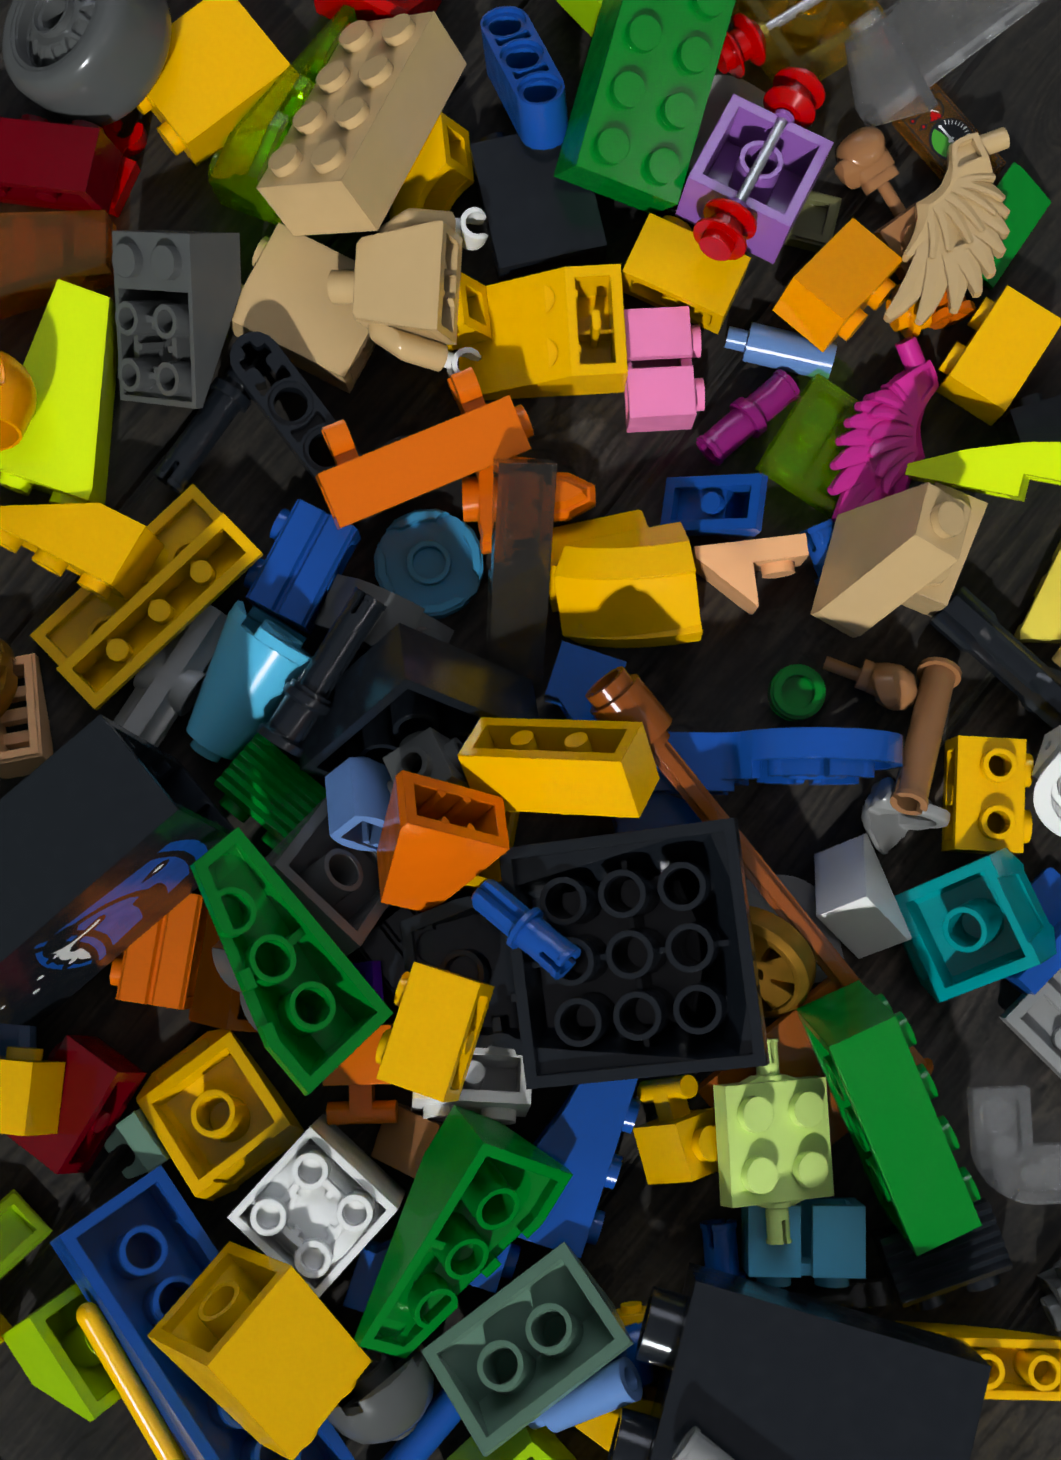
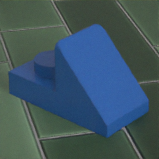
[660,473,768,542]

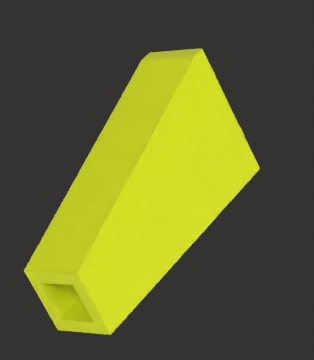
[0,279,118,505]

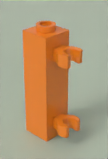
[315,367,534,530]

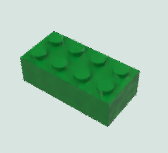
[553,0,736,214]
[796,980,982,1256]

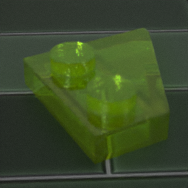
[755,373,859,519]

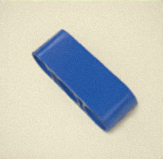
[480,6,568,150]

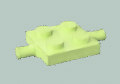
[713,1038,834,1245]

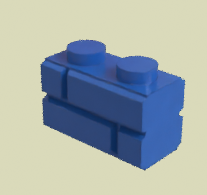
[244,499,361,635]

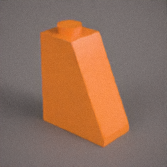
[377,770,510,912]

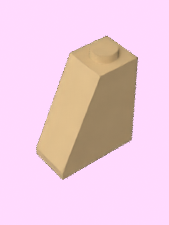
[811,482,972,638]

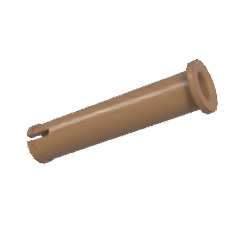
[890,657,962,816]

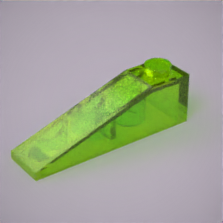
[208,5,358,225]

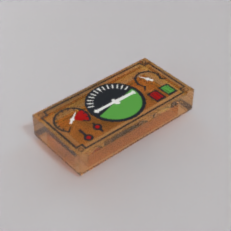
[892,83,1006,181]

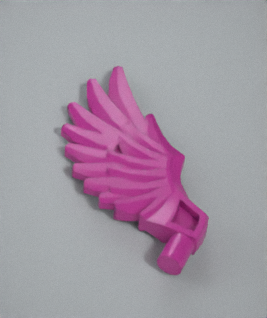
[827,336,939,522]

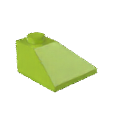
[1,1283,121,1422]

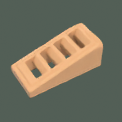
[0,653,54,779]

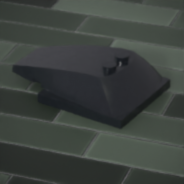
[399,818,770,1089]

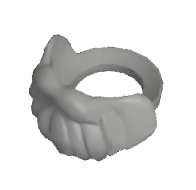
[861,777,951,855]

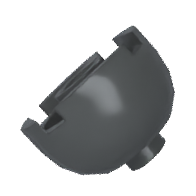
[327,1338,434,1445]

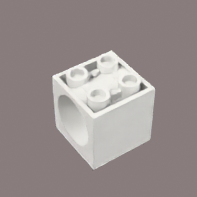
[227,1114,406,1297]

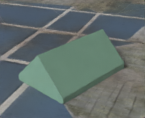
[421,1242,634,1457]

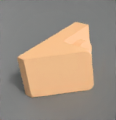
[692,533,809,615]

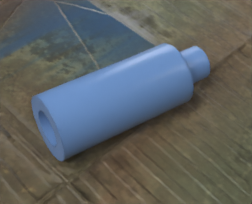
[724,322,837,381]
[529,1357,643,1433]

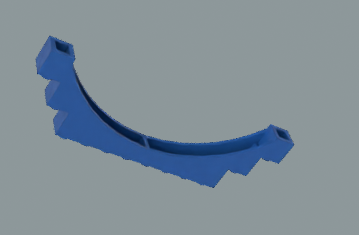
[343,641,702,1313]

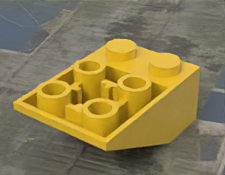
[458,264,628,400]

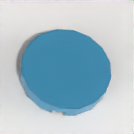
[374,509,484,619]

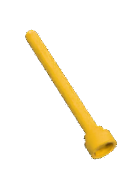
[76,1302,186,1460]

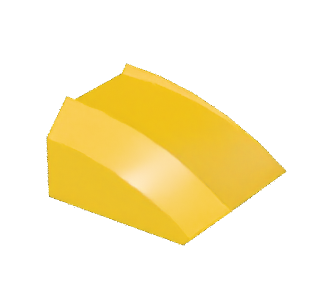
[553,521,703,648]
[136,1029,304,1201]

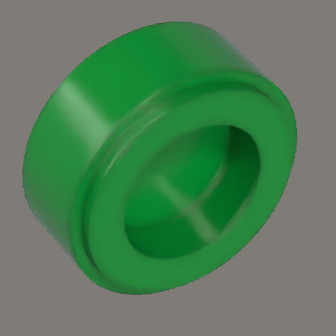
[767,664,826,722]

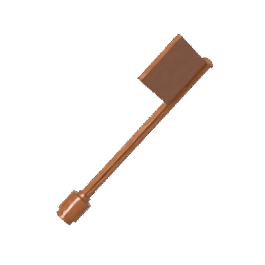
[585,666,934,1146]

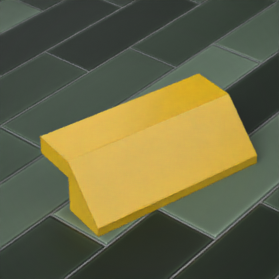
[30,484,263,710]

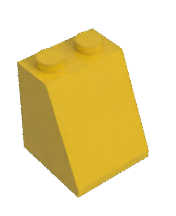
[147,1241,371,1460]

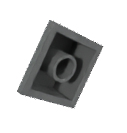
[265,797,389,956]

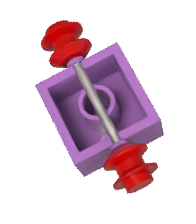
[675,67,834,264]

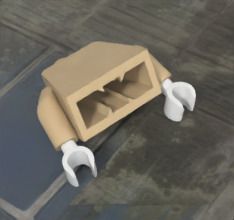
[327,207,489,377]

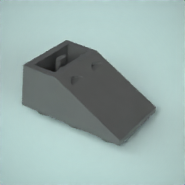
[112,230,241,409]

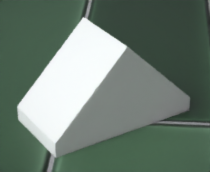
[814,833,912,959]

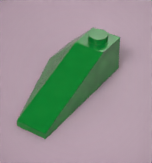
[190,827,393,1096]
[354,1105,573,1359]

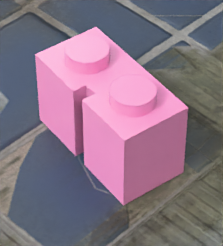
[624,306,705,433]

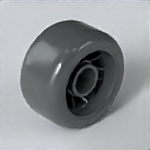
[2,0,172,127]

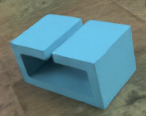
[741,1197,866,1288]

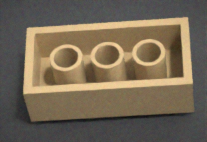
[256,11,467,236]

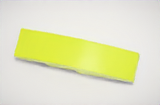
[905,442,1061,502]

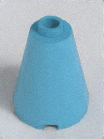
[186,600,313,763]

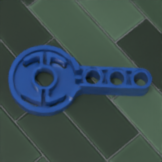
[652,727,903,795]

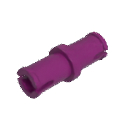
[696,369,800,466]

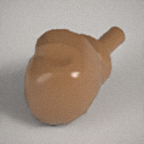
[834,126,906,217]
[822,656,918,711]

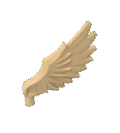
[883,127,1010,326]

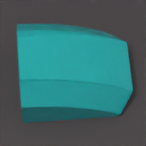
[894,847,1057,1003]

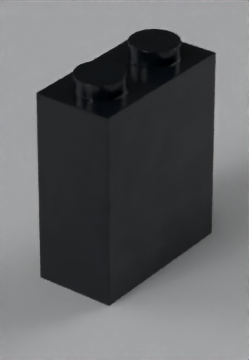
[470,132,607,282]

